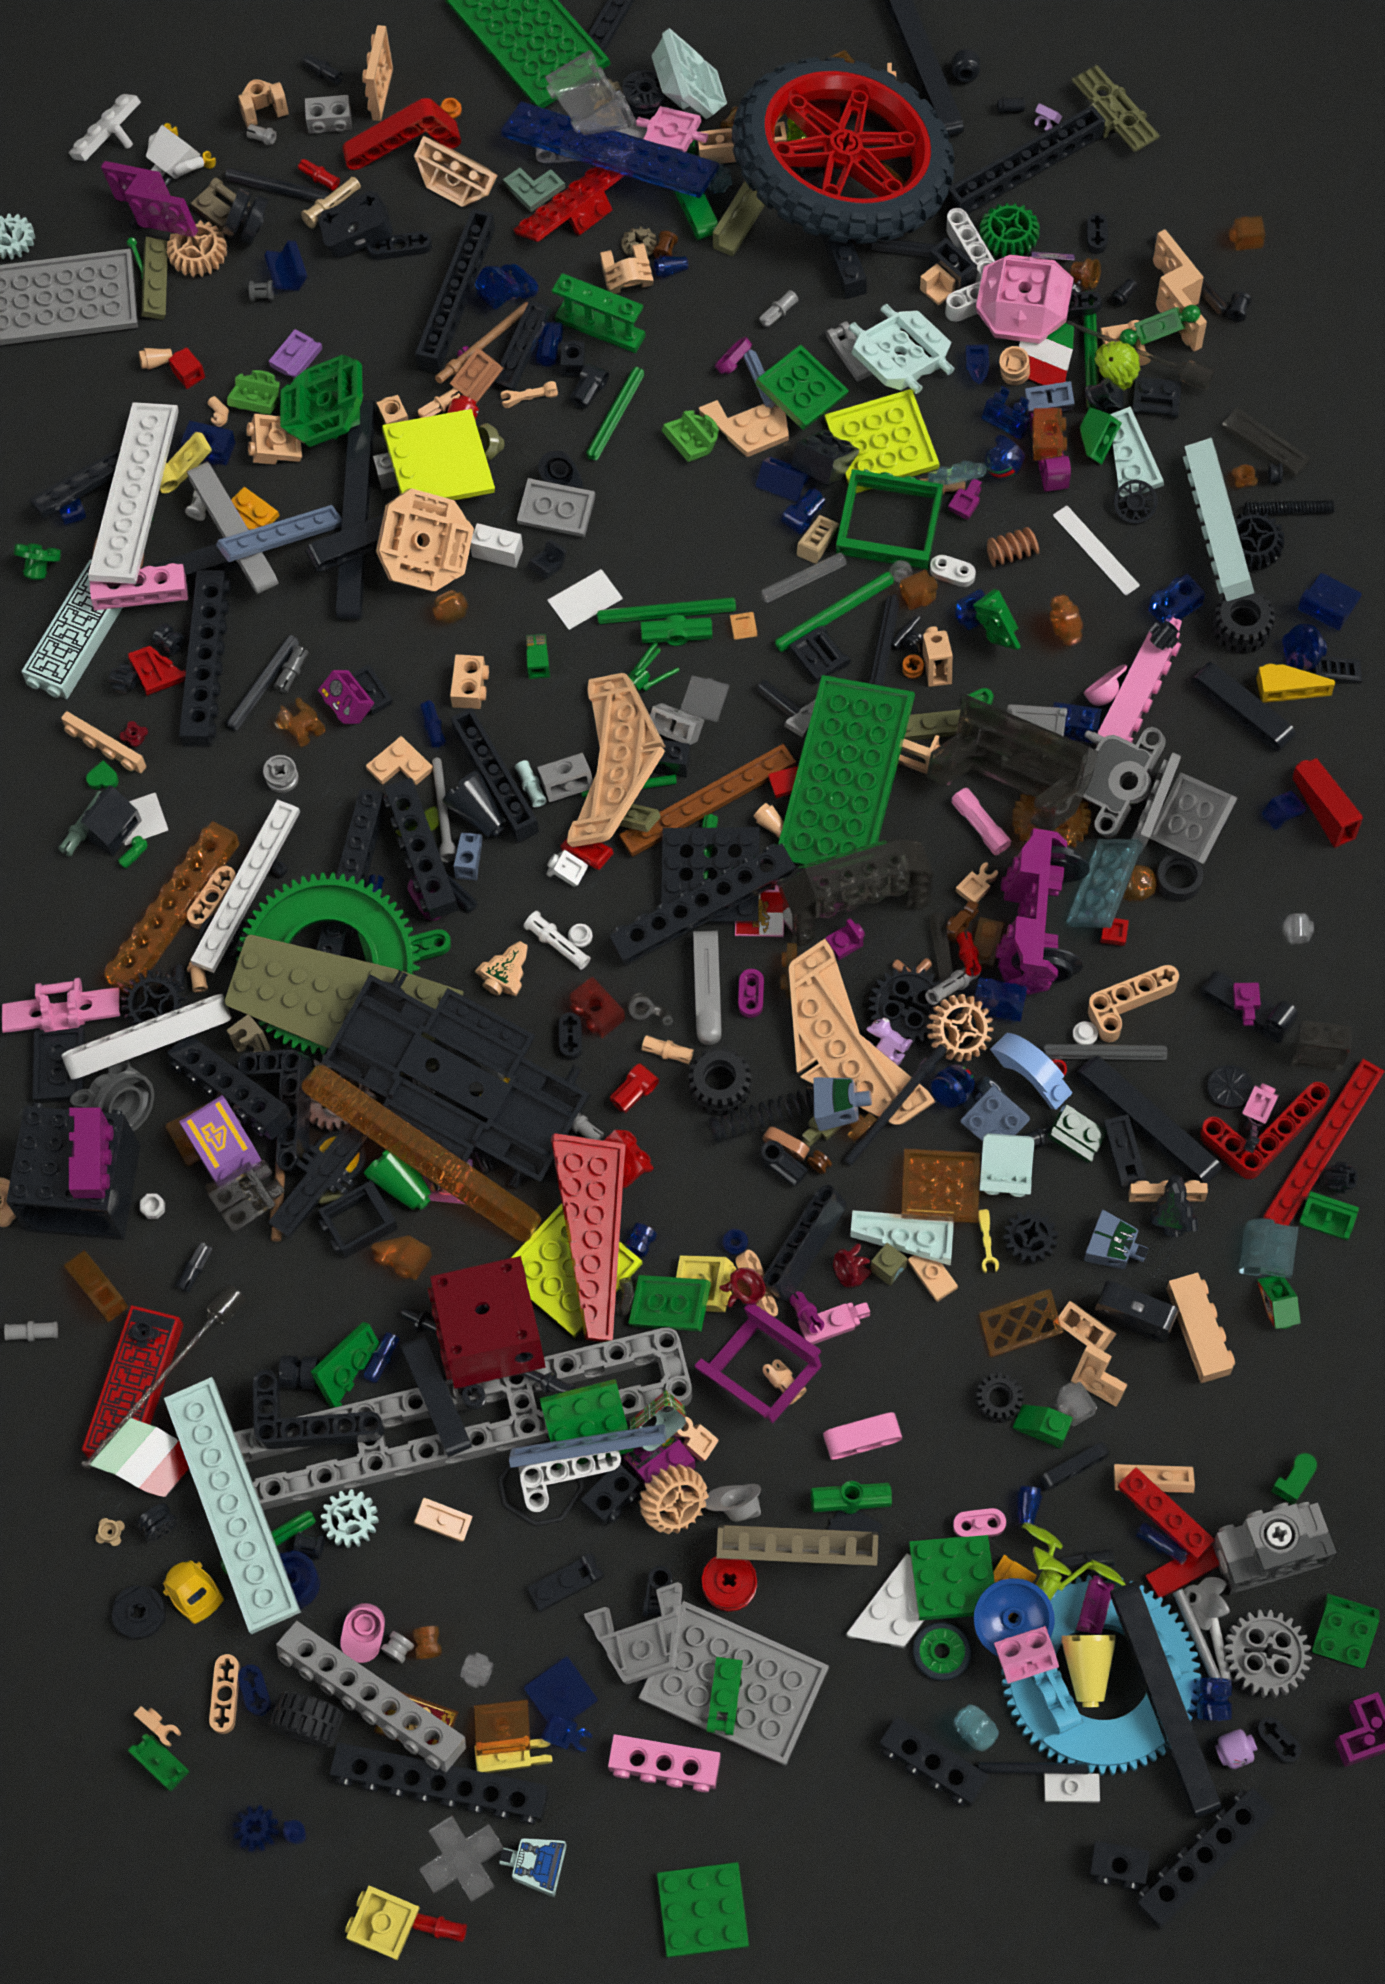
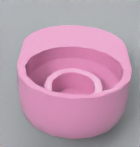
[1084,664,1127,706]
[341,1603,385,1663]

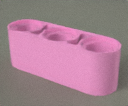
[823,1413,902,1460]

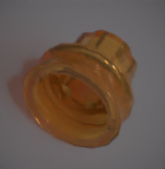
[1071,258,1101,288]

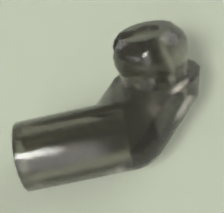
[615,1277,635,1316]

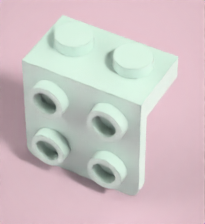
[980,1133,1034,1197]

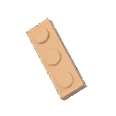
[1128,1180,1208,1202]
[1114,1464,1195,1493]

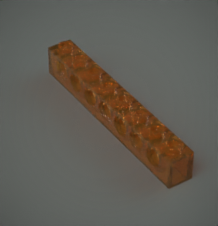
[104,821,240,995]

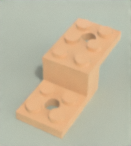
[1153,229,1207,352]

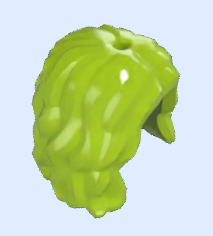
[1095,341,1140,390]

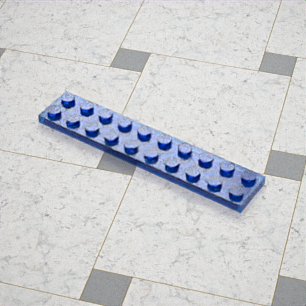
[501,102,719,198]

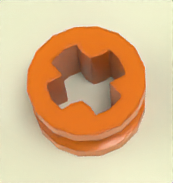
[902,655,924,679]

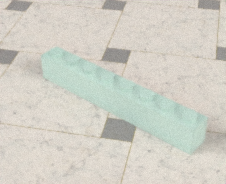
[1183,438,1254,601]

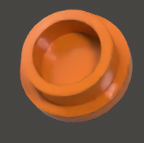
[440,98,462,119]

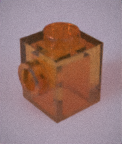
[1230,216,1265,251]
[900,570,938,610]

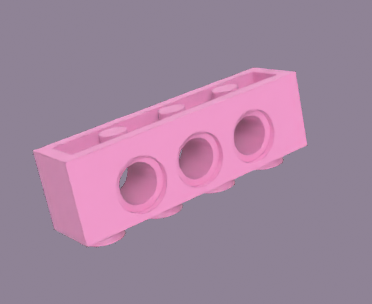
[89,563,188,610]
[608,1734,721,1792]

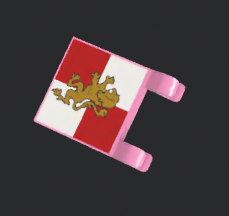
[735,881,785,937]

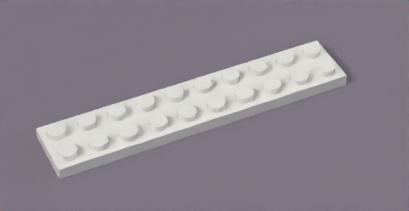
[88,403,179,584]

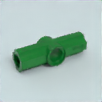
[641,615,712,646]
[810,1481,892,1514]

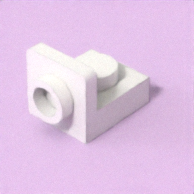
[546,850,588,887]

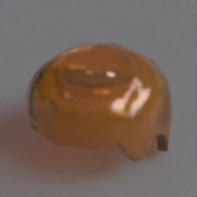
[1117,865,1158,901]

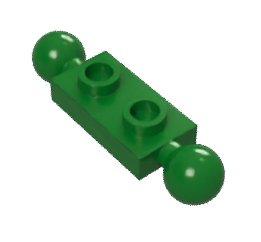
[1119,304,1201,346]

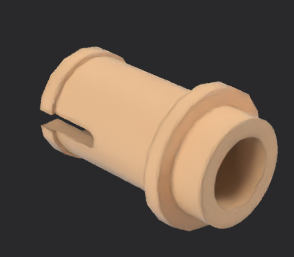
[187,961,208,993]

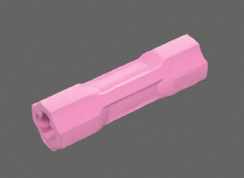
[951,788,1011,855]

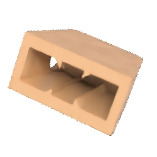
[923,627,953,687]

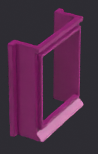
[695,1304,822,1424]

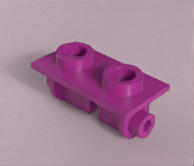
[1076,1576,1115,1635]

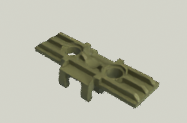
[1072,65,1160,152]

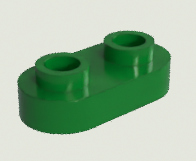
[411,929,451,962]

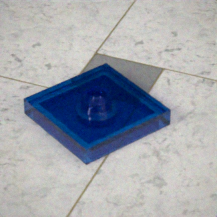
[524,1656,598,1732]

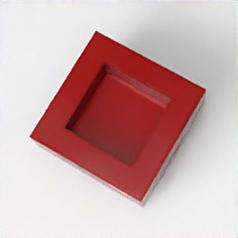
[1100,917,1129,946]

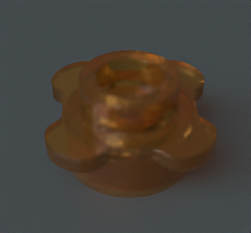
[1232,464,1258,488]

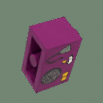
[318,670,375,724]

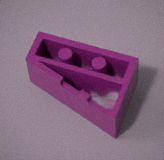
[69,1107,113,1198]

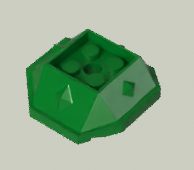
[280,355,364,447]

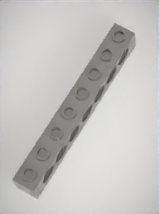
[276,1621,466,1773]

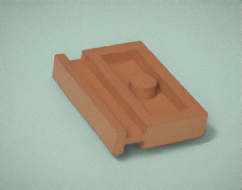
[450,347,504,404]

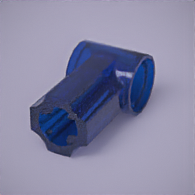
[536,322,563,366]
[781,489,826,534]

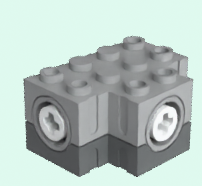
[1212,1502,1337,1595]

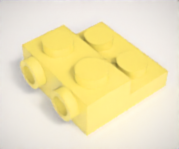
[676,1256,736,1312]
[345,1886,420,1961]

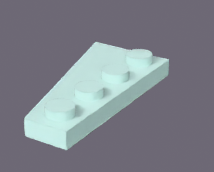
[1110,407,1164,500]
[850,1210,954,1266]

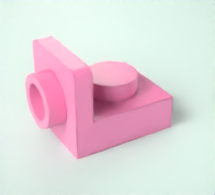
[1242,1083,1279,1124]

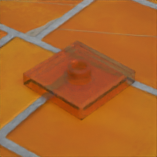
[474,1700,531,1756]

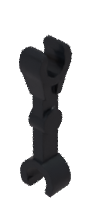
[1243,1117,1263,1154]

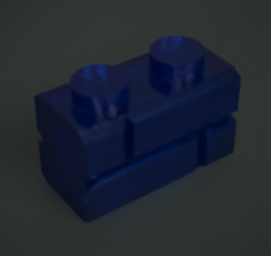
[974,977,1028,1022]

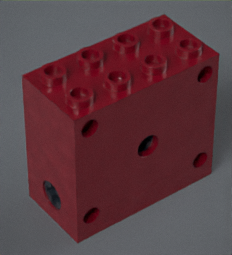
[427,1256,546,1389]

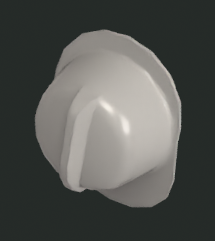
[704,1483,761,1522]

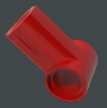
[609,1063,659,1113]

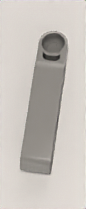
[693,930,722,1045]

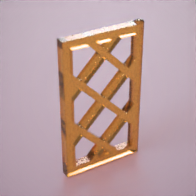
[979,1289,1063,1357]

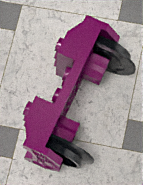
[995,828,1090,995]

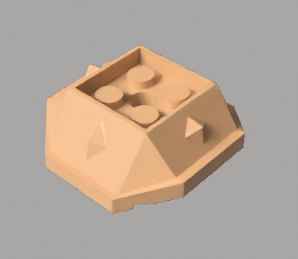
[376,488,474,592]

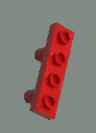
[1117,1467,1215,1560]

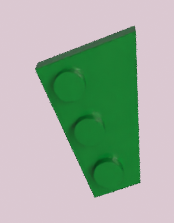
[311,1322,379,1409]

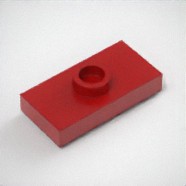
[560,838,613,870]

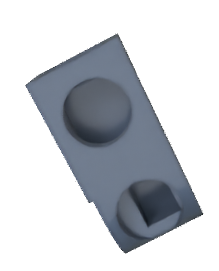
[454,833,482,881]

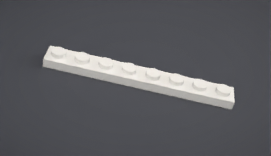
[190,800,300,973]

